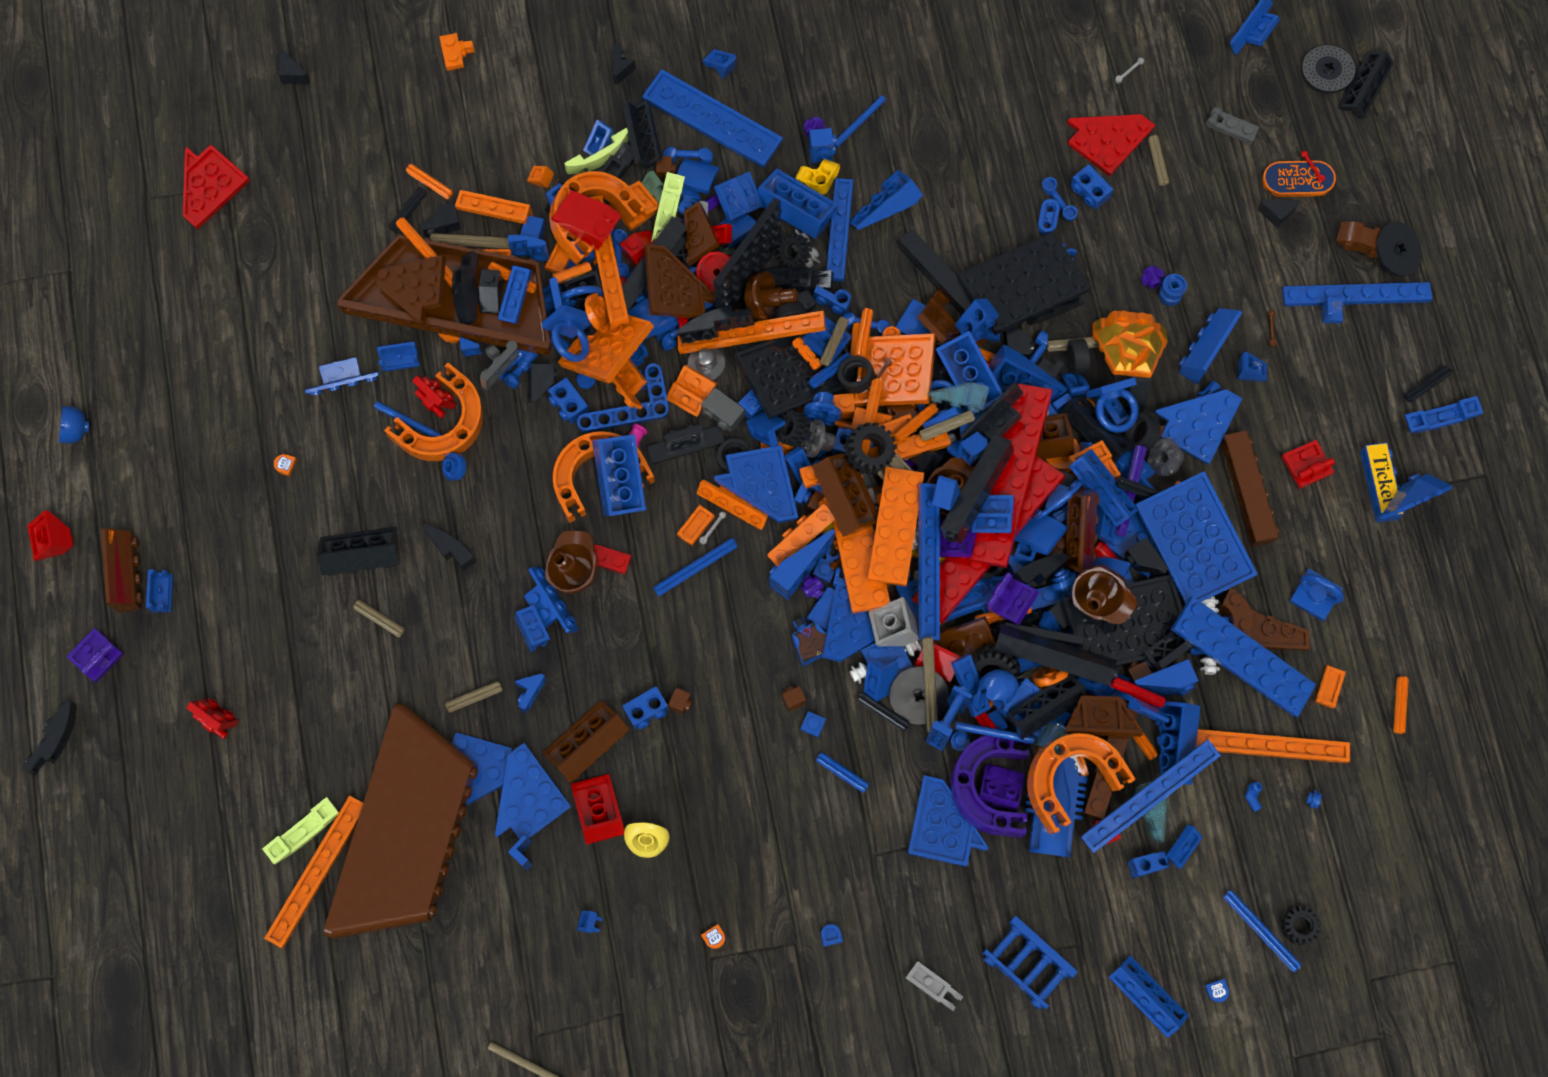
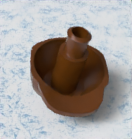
[744,271,798,321]
[926,457,975,518]
[545,531,599,594]
[1072,564,1138,624]

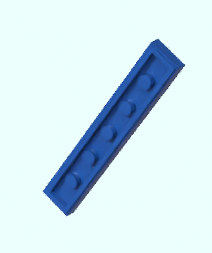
[827,178,853,282]

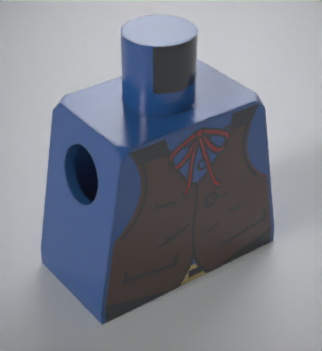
[792,617,826,667]

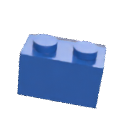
[1133,659,1199,697]

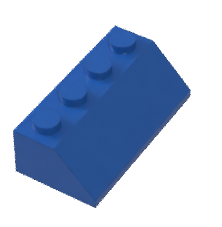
[758,169,838,239]
[1178,308,1242,385]
[936,331,1003,416]
[592,434,646,516]

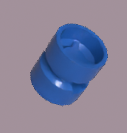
[1158,274,1187,306]

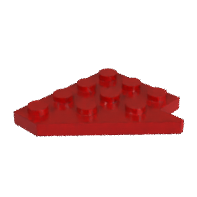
[1067,114,1155,177]
[183,145,250,230]

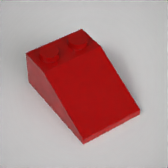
[551,190,622,251]
[571,774,624,845]

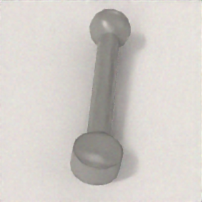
[1115,57,1144,84]
[700,511,726,545]

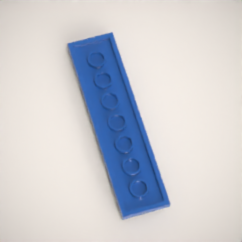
[642,69,783,168]
[1171,597,1316,717]

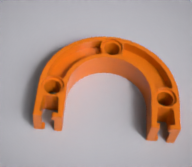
[549,171,647,265]
[384,363,483,461]
[553,432,655,523]
[1027,733,1136,834]

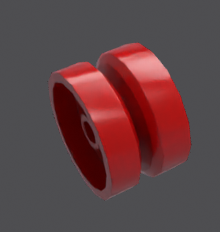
[696,251,731,292]

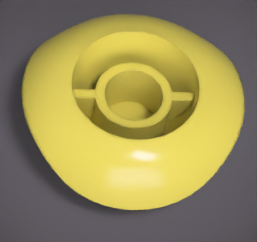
[624,822,670,858]

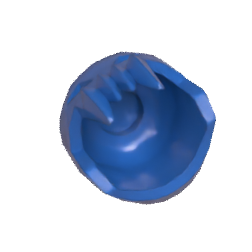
[973,669,1019,713]

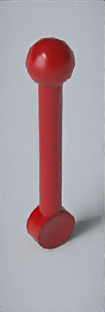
[1301,150,1325,183]

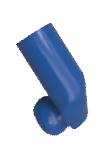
[1245,781,1263,812]

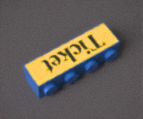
[1360,442,1405,523]

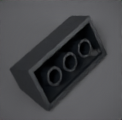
[317,527,400,576]

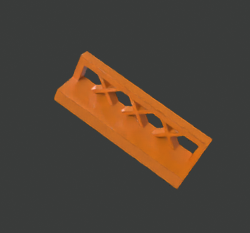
[455,190,534,224]

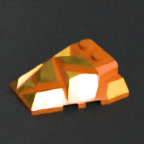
[1092,311,1168,378]

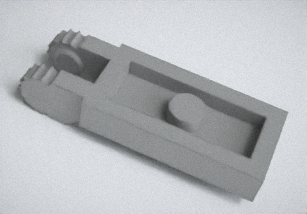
[906,961,963,1011]

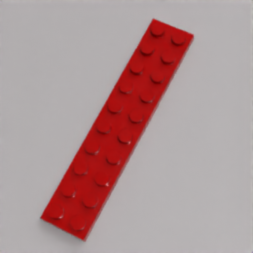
[968,384,1053,568]
[912,456,1065,624]

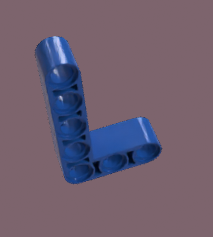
[577,363,669,433]

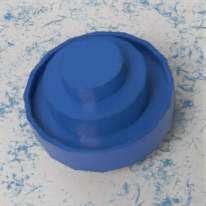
[442,453,466,481]
[1050,568,1077,591]

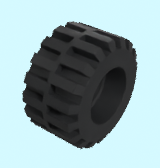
[843,422,897,475]
[972,643,1020,690]

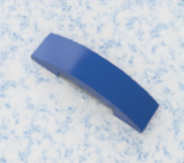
[1404,396,1484,433]

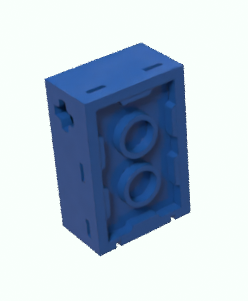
[996,678,1071,746]

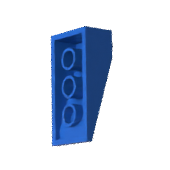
[769,529,835,600]

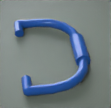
[1032,480,1083,519]

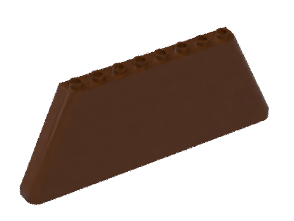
[336,235,552,355]
[324,703,478,939]

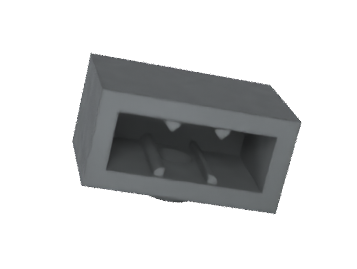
[701,388,745,432]

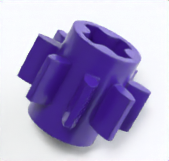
[803,117,826,138]
[1141,266,1165,289]
[801,575,825,599]

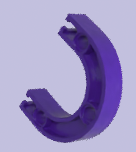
[950,735,1029,838]

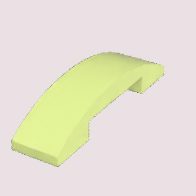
[564,128,629,174]
[651,172,685,242]
[262,797,339,864]

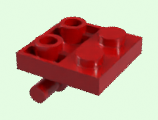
[412,376,457,419]
[1281,440,1335,489]
[186,698,239,739]

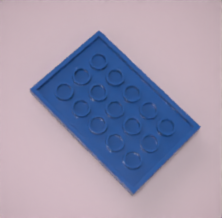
[1135,471,1258,604]

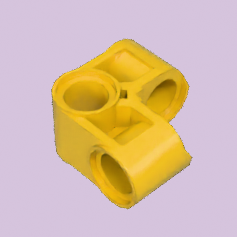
[795,159,840,195]

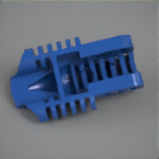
[1025,757,1087,858]

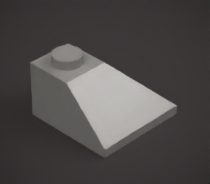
[869,597,919,647]

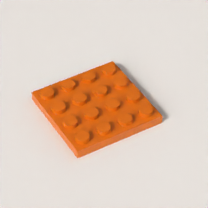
[558,315,654,384]
[854,334,936,406]

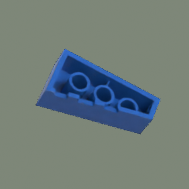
[1155,701,1201,785]

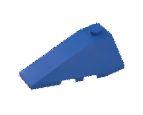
[850,170,923,230]
[989,345,1067,402]
[1380,473,1453,520]

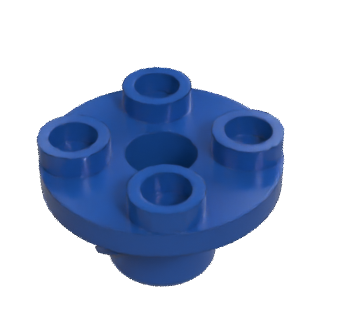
[803,391,842,426]

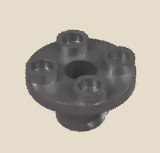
[688,348,725,381]
[801,419,836,458]
[1147,438,1184,476]

